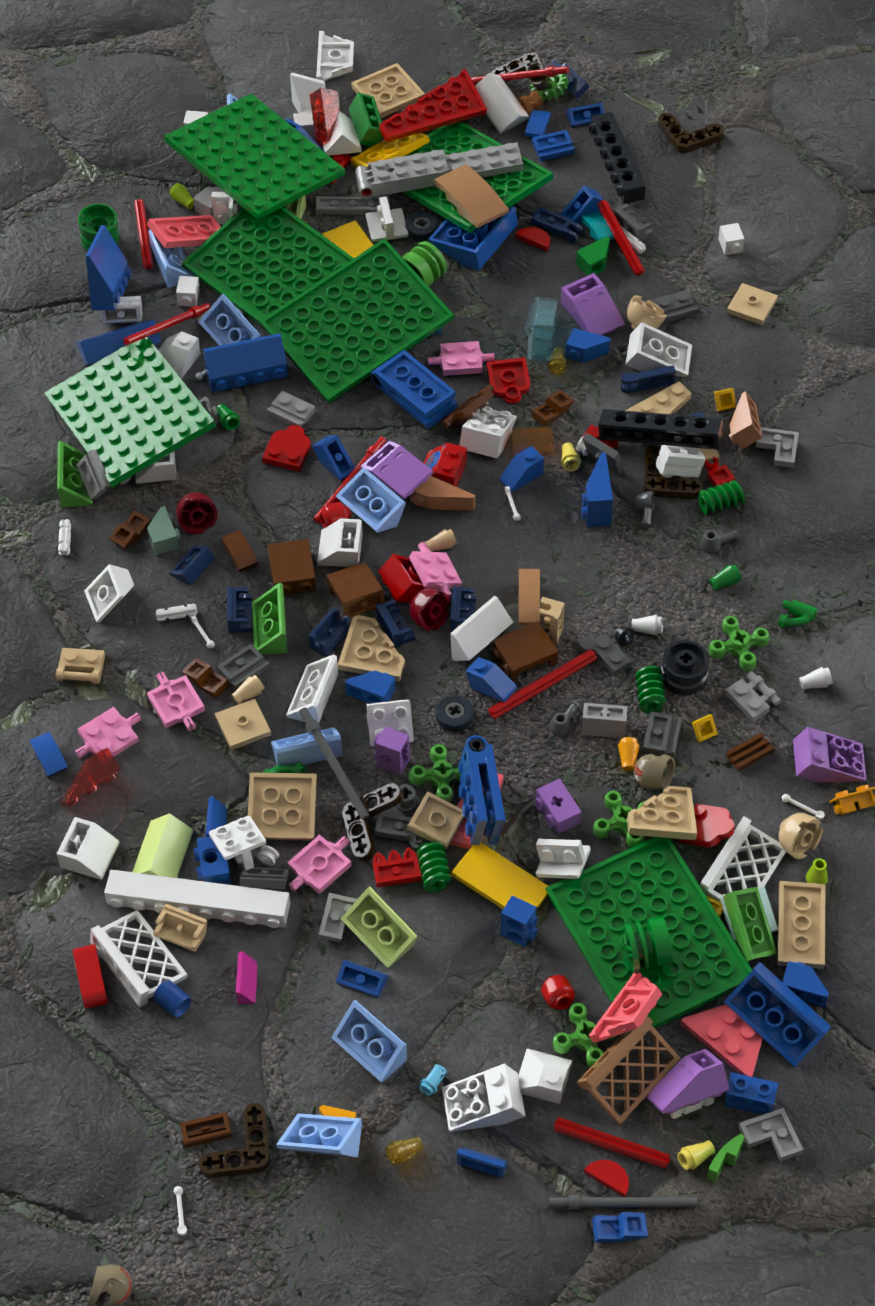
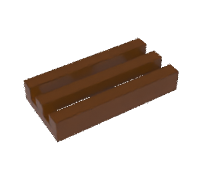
[725,732,774,772]
[180,1112,232,1148]

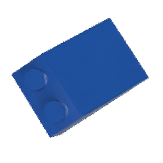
[581,452,613,527]

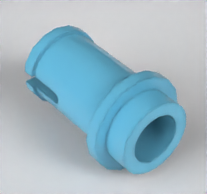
[419,1064,447,1096]

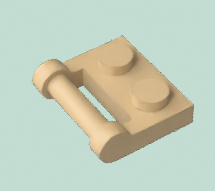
[56,648,105,684]

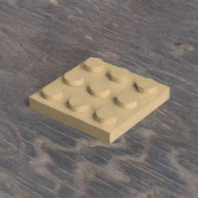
[351,63,425,118]
[248,773,317,841]

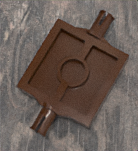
[442,384,495,428]

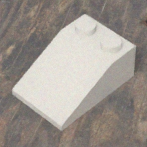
[625,322,692,377]

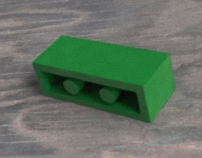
[349,92,382,147]

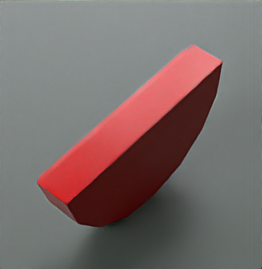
[515,227,550,252]
[584,1160,629,1197]

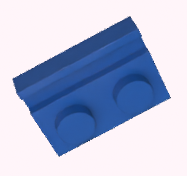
[532,130,575,162]

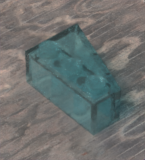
[525,297,558,361]

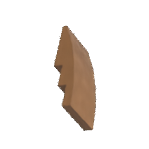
[434,164,509,228]

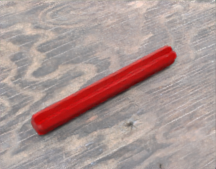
[134,199,154,270]
[597,200,645,276]
[554,1118,670,1169]

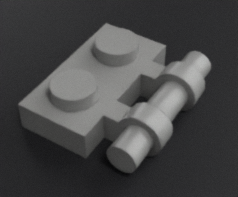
[725,671,781,722]

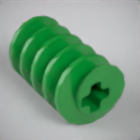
[699,480,745,515]
[636,666,666,714]
[416,842,451,893]

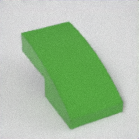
[707,1134,745,1183]

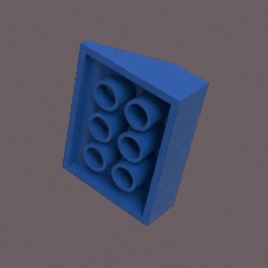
[428,206,518,270]
[85,225,131,310]

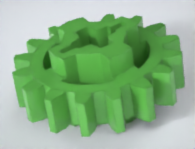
[529,74,569,102]

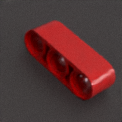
[72,944,108,1009]

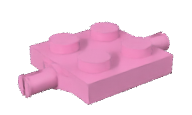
[428,341,495,376]
[409,542,462,599]
[147,672,205,731]
[75,707,142,764]
[287,835,352,894]

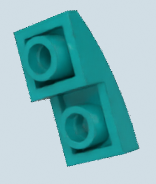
[581,212,615,240]

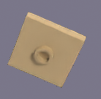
[727,283,778,325]
[215,699,271,750]
[407,791,465,850]

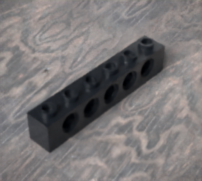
[589,112,646,204]
[598,409,723,450]

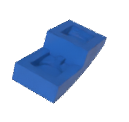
[525,110,551,137]
[29,732,68,778]
[592,1212,648,1243]

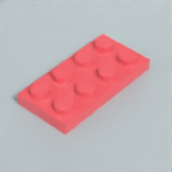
[147,215,221,248]

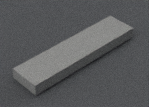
[315,196,391,215]

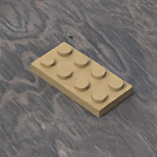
[777,881,825,969]

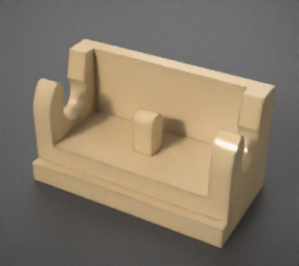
[539,597,565,644]
[154,904,207,952]

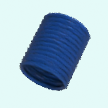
[153,980,191,1017]

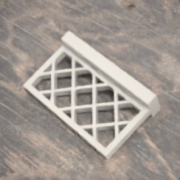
[699,816,786,902]
[90,910,187,1008]

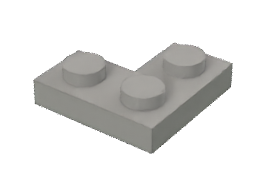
[756,427,799,468]
[318,893,357,943]
[738,1108,803,1162]

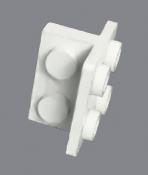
[211,192,242,224]
[365,197,408,242]
[367,700,414,746]
[209,816,266,870]
[536,839,591,879]

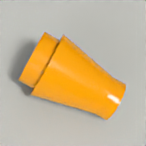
[618,737,640,771]

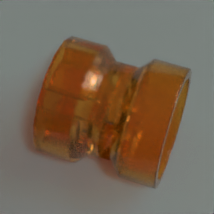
[518,90,542,114]

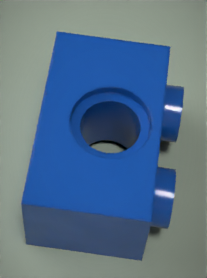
[194,837,231,885]

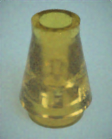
[547,347,567,375]
[385,1136,423,1165]

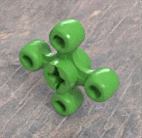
[708,616,770,672]
[408,744,461,803]
[593,791,645,848]
[553,1003,619,1067]

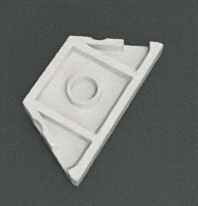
[316,31,354,81]

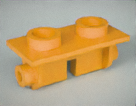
[829,784,875,815]

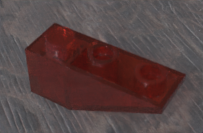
[309,88,340,146]
[60,747,121,807]

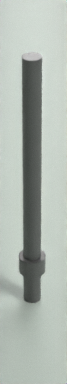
[299,707,370,820]
[549,1195,697,1210]

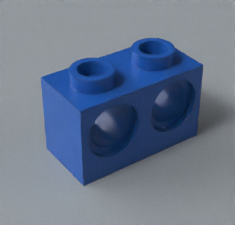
[501,895,538,947]
[724,1072,778,1115]

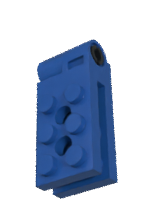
[370,350,458,429]
[458,735,506,845]

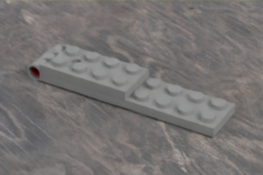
[355,143,524,200]

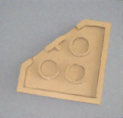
[338,615,405,682]
[627,786,697,840]

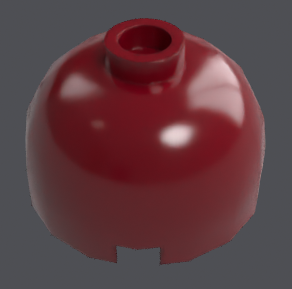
[176,492,218,534]
[409,588,451,631]

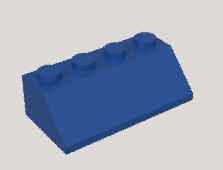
[76,319,162,365]
[203,333,288,393]
[724,962,831,1067]

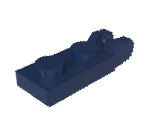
[530,207,585,243]
[621,365,676,393]

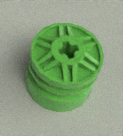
[402,241,447,287]

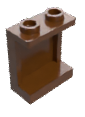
[267,539,316,596]
[326,562,385,618]
[491,621,558,682]

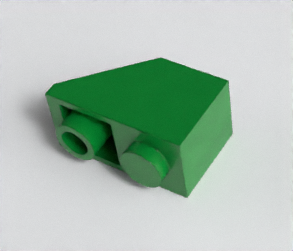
[576,236,610,276]

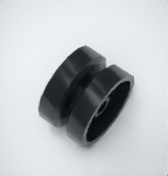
[661,640,710,696]

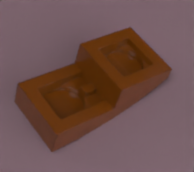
[531,390,575,427]
[108,510,151,549]
[221,529,258,572]
[182,658,230,699]

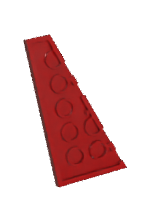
[379,68,487,142]

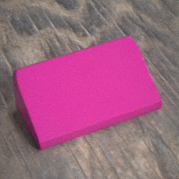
[236,952,258,1004]

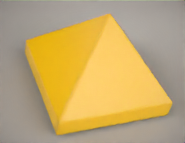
[714,388,736,411]
[692,714,718,743]

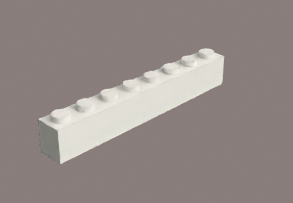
[104,870,290,928]

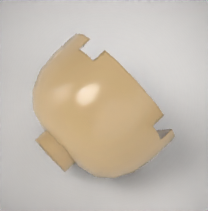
[627,295,667,330]
[779,813,823,859]

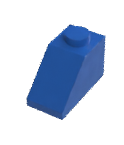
[561,185,604,224]
[565,328,610,362]
[312,435,355,480]
[499,446,544,492]
[466,657,517,702]
[345,670,396,704]
[783,961,829,1008]

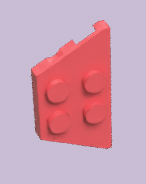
[589,971,662,1043]
[680,1005,763,1077]

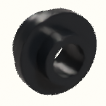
[615,626,635,647]

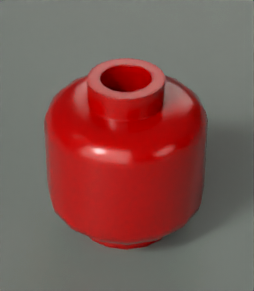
[319,502,351,528]
[541,975,575,1010]

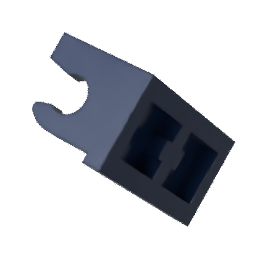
[450,586,476,632]
[227,587,252,633]
[376,600,415,648]
[309,607,350,658]

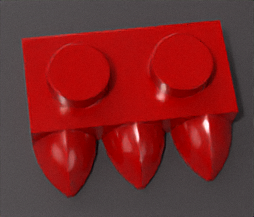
[373,847,421,888]

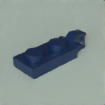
[550,59,590,99]

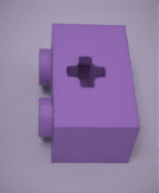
[374,726,410,776]
[534,779,582,834]

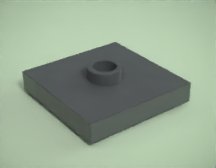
[582,433,624,476]

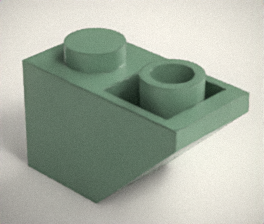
[147,506,181,556]

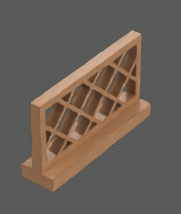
[577,1016,680,1124]

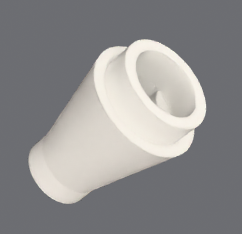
[632,615,663,636]
[799,667,833,690]

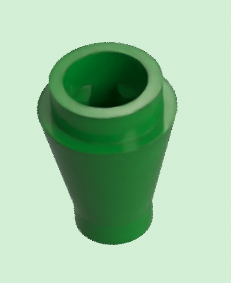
[216,404,240,430]
[709,564,742,590]

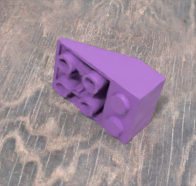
[561,273,625,335]
[361,441,434,499]
[793,727,867,782]
[647,1049,730,1114]

